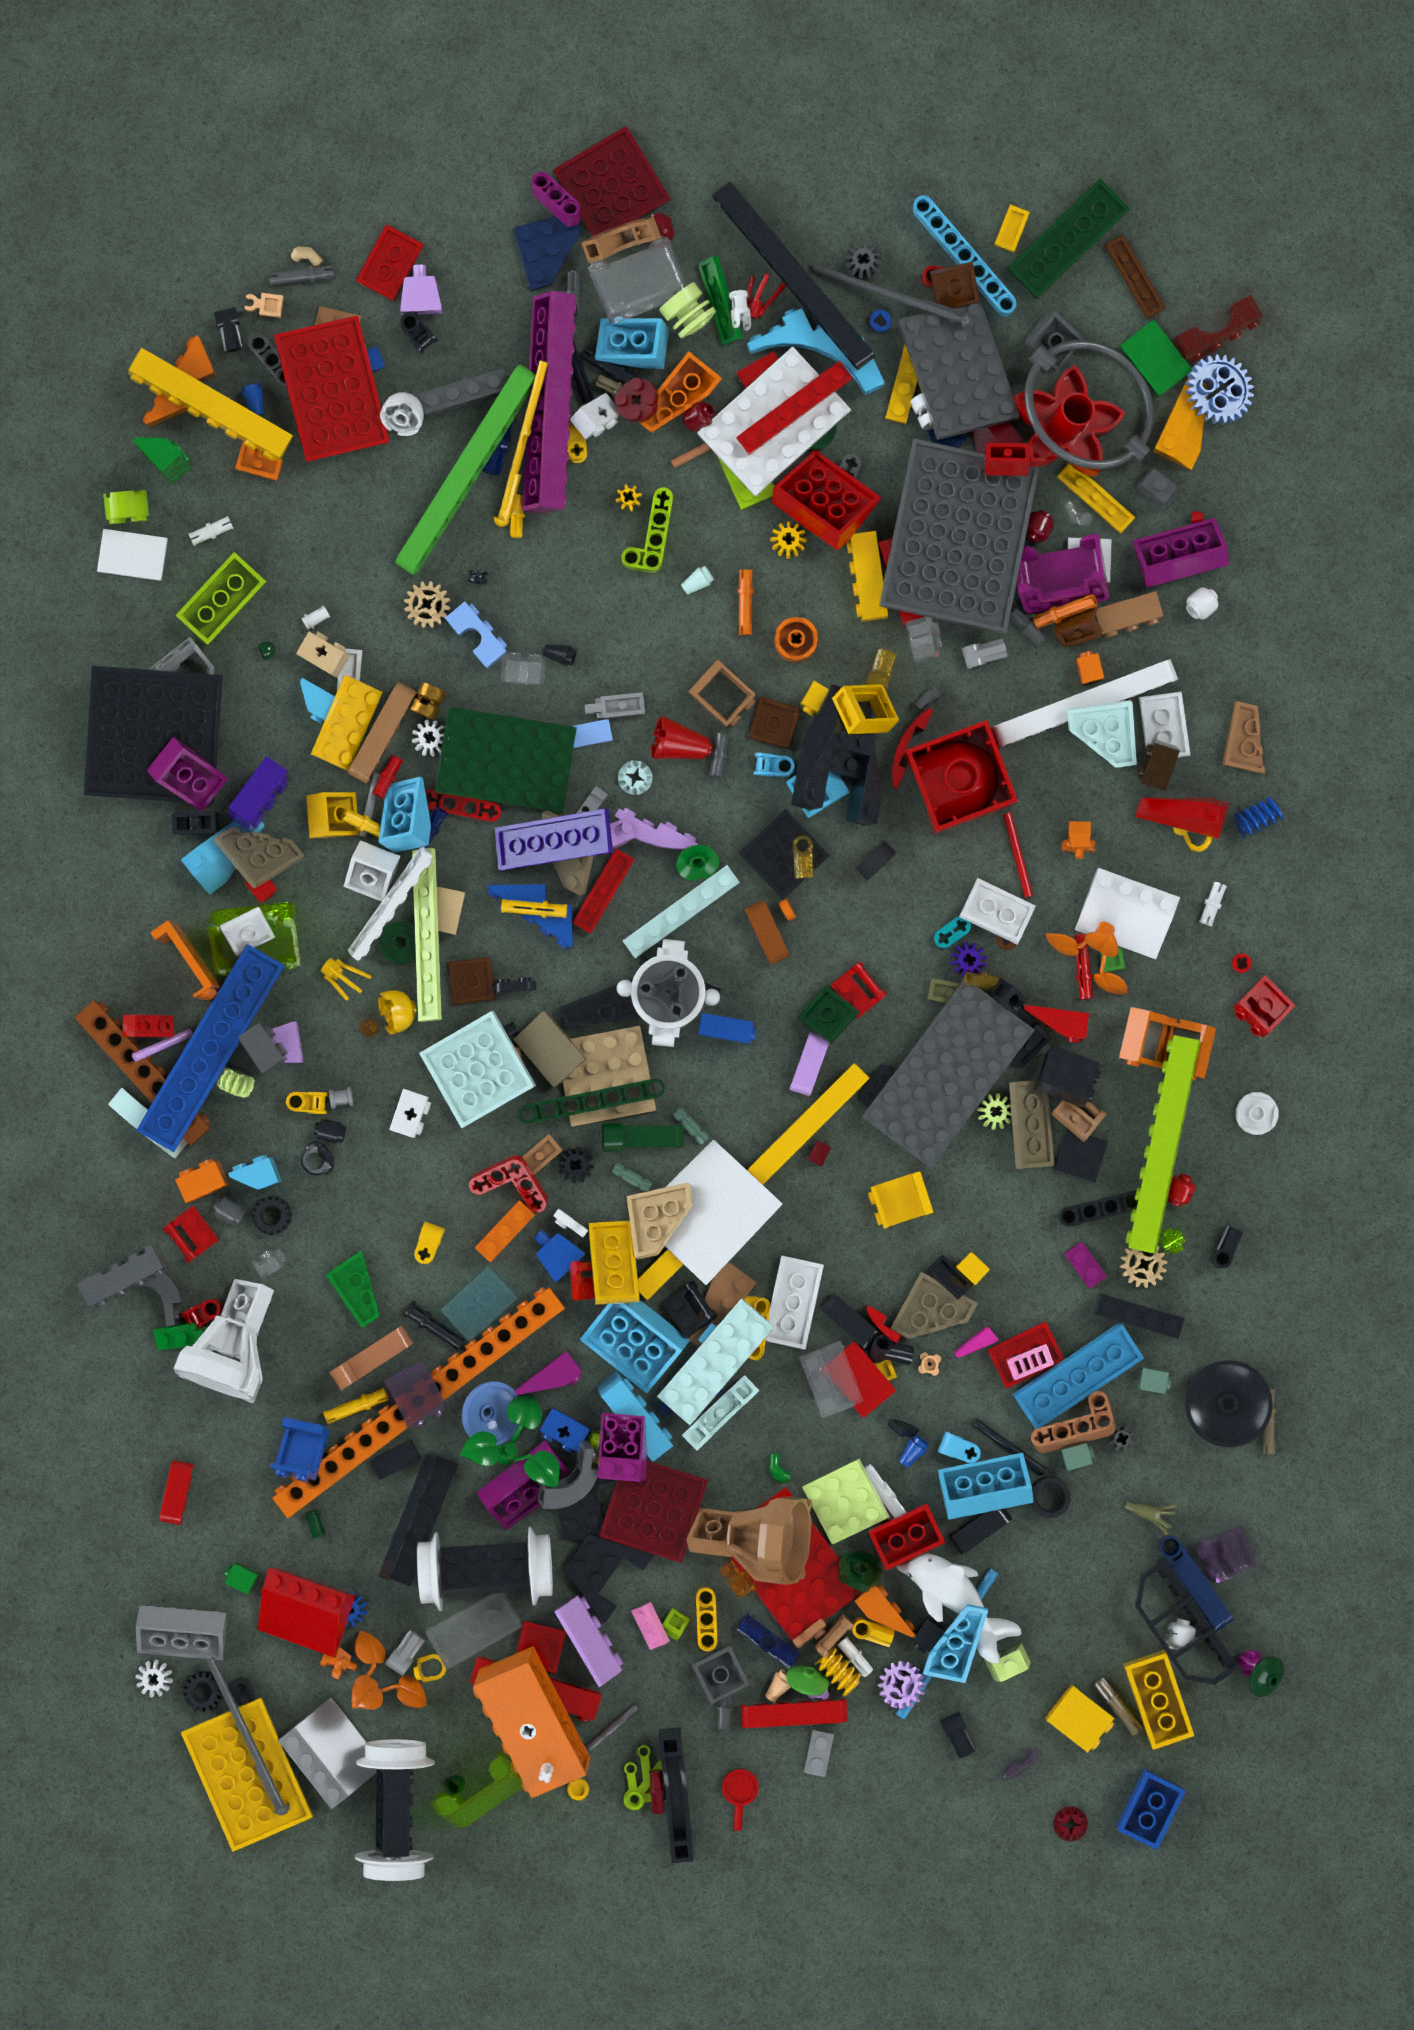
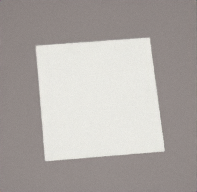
[665,1139,782,1285]

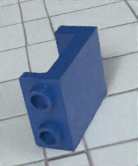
[270,1417,330,1482]

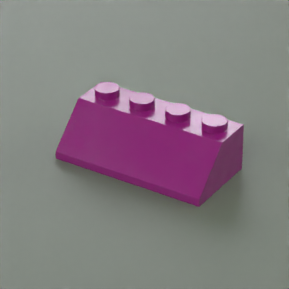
[1132,518,1229,588]
[476,1440,571,1531]

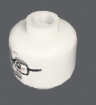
[1165,1618,1196,1650]

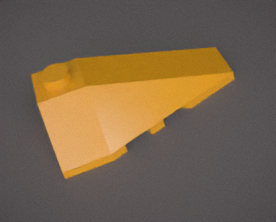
[1153,377,1208,470]

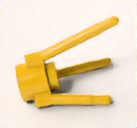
[321,958,372,1001]

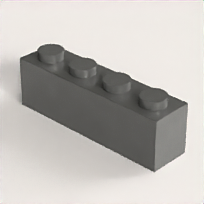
[419,369,506,418]

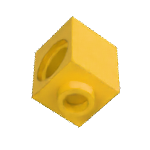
[801,681,829,716]

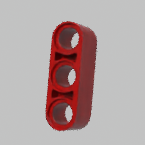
[159,1460,194,1526]

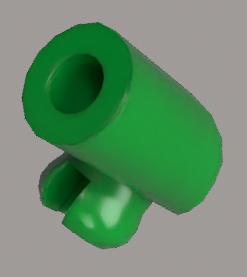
[769,1453,791,1483]

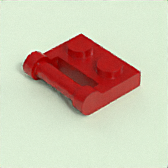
[830,961,887,1019]
[162,1206,219,1263]
[570,1261,595,1300]

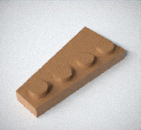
[689,1262,757,1347]

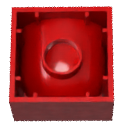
[904,720,1018,835]

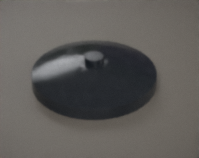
[1185,1360,1273,1447]

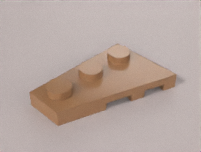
[1222,701,1265,774]

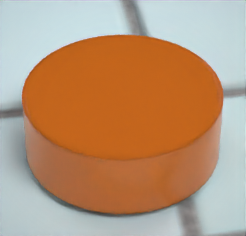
[779,898,796,921]

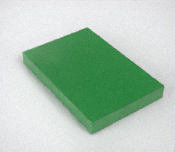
[1119,320,1192,397]

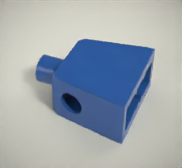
[533,1229,586,1282]

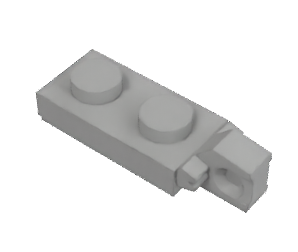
[584,692,645,719]

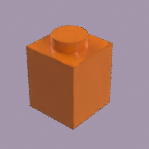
[1076,651,1104,685]

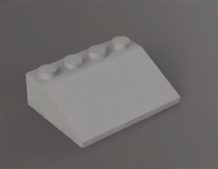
[278,1697,376,1809]

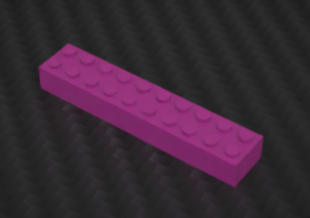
[522,291,577,514]

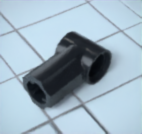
[214,307,243,353]
[1211,1225,1243,1269]
[868,1335,914,1365]
[940,1711,976,1759]

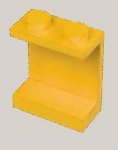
[868,1171,934,1229]
[1045,1684,1114,1753]

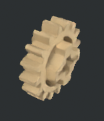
[404,581,451,629]
[1120,1246,1167,1288]

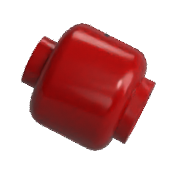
[1167,1173,1196,1207]

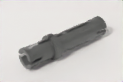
[269,265,335,286]

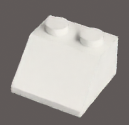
[343,841,400,902]

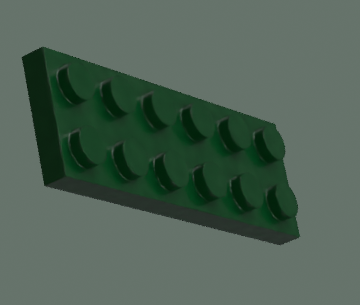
[1007,178,1130,299]

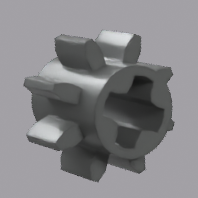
[1108,1425,1134,1451]

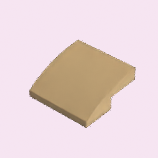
[414,887,465,935]

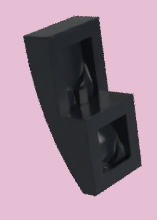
[370,1439,421,1480]

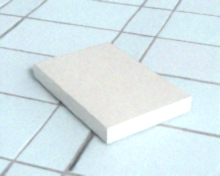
[97,529,168,581]
[1138,692,1190,757]
[959,878,1036,945]

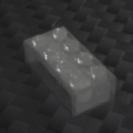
[425,1593,523,1670]

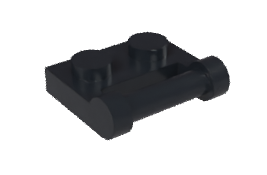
[662,1281,718,1339]

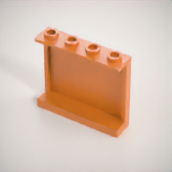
[150,920,221,1001]

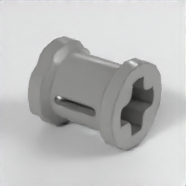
[329,1086,354,1109]

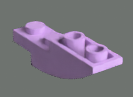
[615,808,698,850]

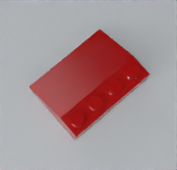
[772,450,881,551]
[258,1567,355,1658]

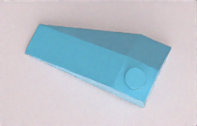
[181,821,265,895]
[923,1604,988,1683]

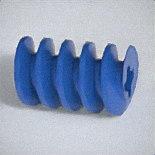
[1235,797,1284,839]

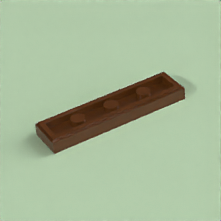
[1104,235,1166,320]

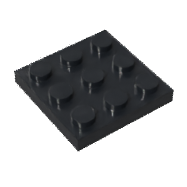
[739,809,830,900]

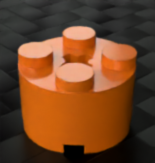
[774,617,818,663]

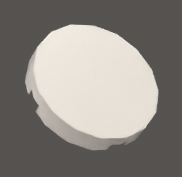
[1235,1092,1278,1135]

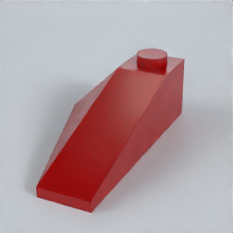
[1136,797,1230,839]

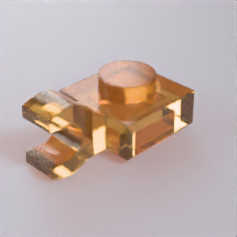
[719,1560,757,1599]

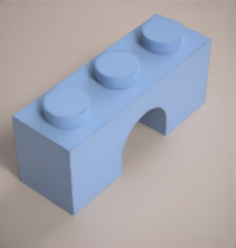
[445,602,507,669]

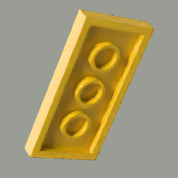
[311,675,383,771]
[588,1221,639,1305]

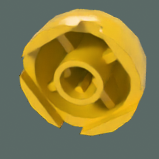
[378,990,417,1034]

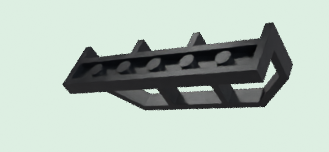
[378,1453,458,1586]
[1134,1557,1240,1685]

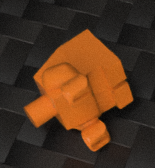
[1062,821,1095,859]
[320,1647,358,1679]

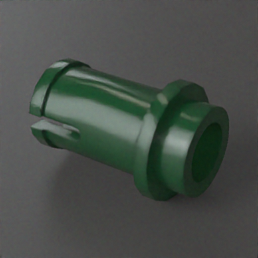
[304,1509,326,1538]

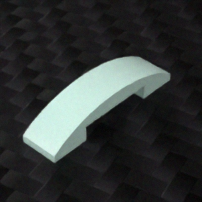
[108,1088,188,1159]
[682,1375,759,1451]

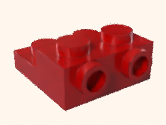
[1232,975,1296,1038]

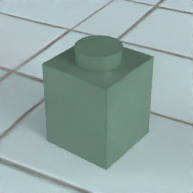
[1138,1367,1172,1394]
[1060,1442,1095,1471]

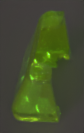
[208,902,301,976]
[431,1749,523,1829]

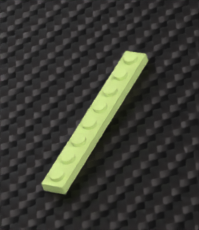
[412,848,442,1022]

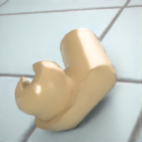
[291,246,324,267]

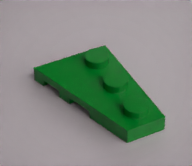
[326,1250,380,1328]

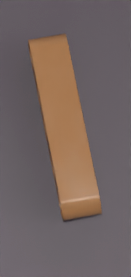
[348,682,417,784]

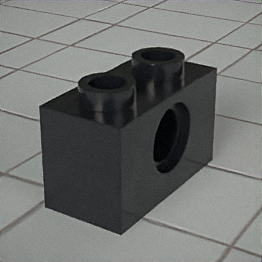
[172,811,218,835]

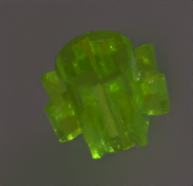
[1159,1227,1186,1254]

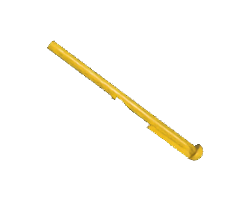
[494,360,548,527]

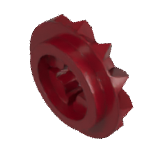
[1053,1806,1088,1842]

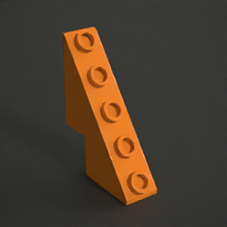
[143,335,216,428]

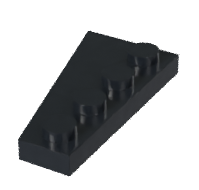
[559,979,641,1027]

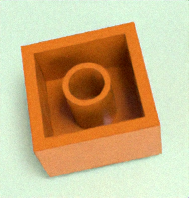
[175,1159,230,1203]

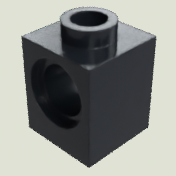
[989,978,1028,1015]
[912,1617,945,1653]

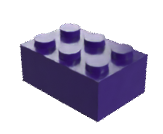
[228,756,289,832]

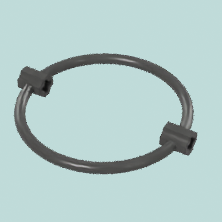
[1025,340,1154,469]

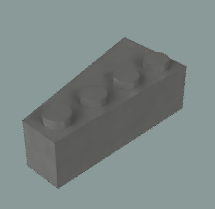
[77,1243,169,1308]

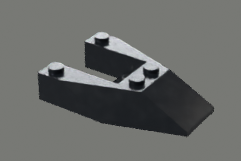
[791,685,881,826]

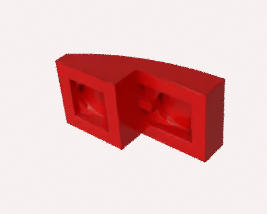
[866,1305,901,1343]

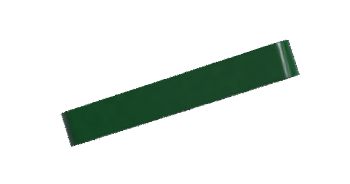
[518,1078,665,1124]

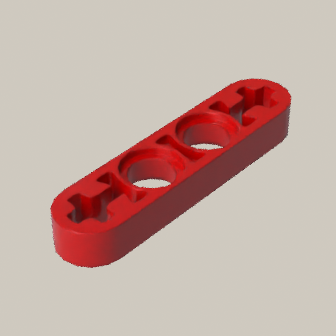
[425,789,501,822]

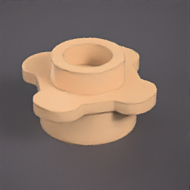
[918,1352,941,1376]

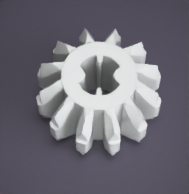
[412,720,445,757]
[136,1660,173,1697]

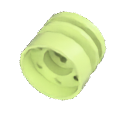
[659,282,717,339]

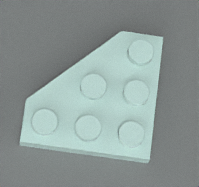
[1067,700,1137,767]

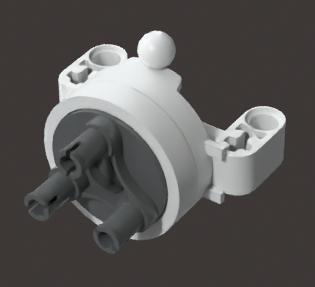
[617,939,720,1047]

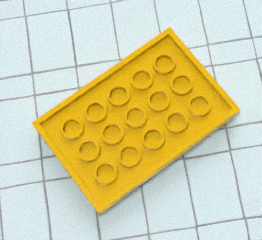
[181,1697,313,1852]

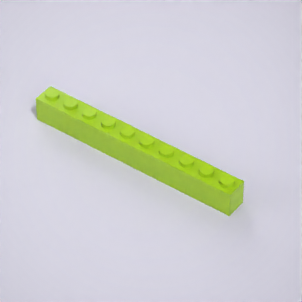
[1126,1035,1201,1254]

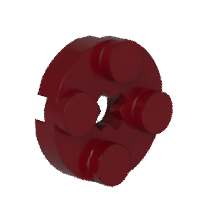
[615,377,659,422]

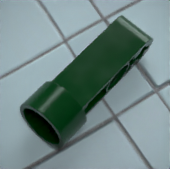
[602,1122,684,1152]

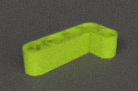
[622,487,673,573]

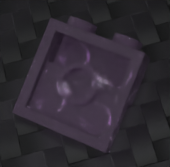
[1198,1526,1257,1583]

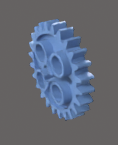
[1185,354,1254,425]

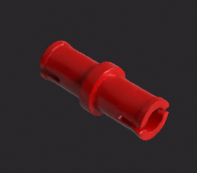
[372,755,403,799]

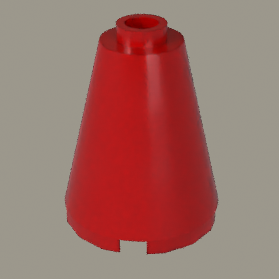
[650,716,712,759]

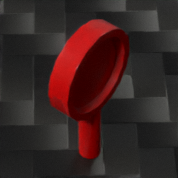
[722,1768,759,1831]

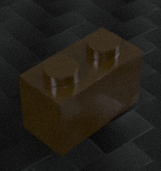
[1137,739,1180,791]

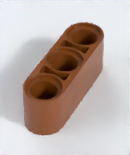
[744,900,790,965]

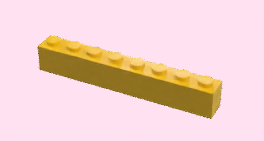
[128,348,293,461]

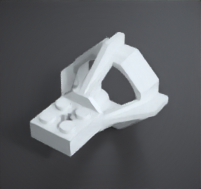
[174,1279,274,1403]

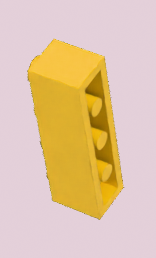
[846,531,888,622]

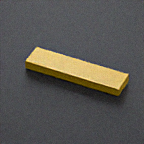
[1057,463,1135,534]

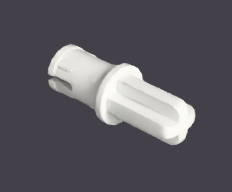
[837,1636,873,1677]

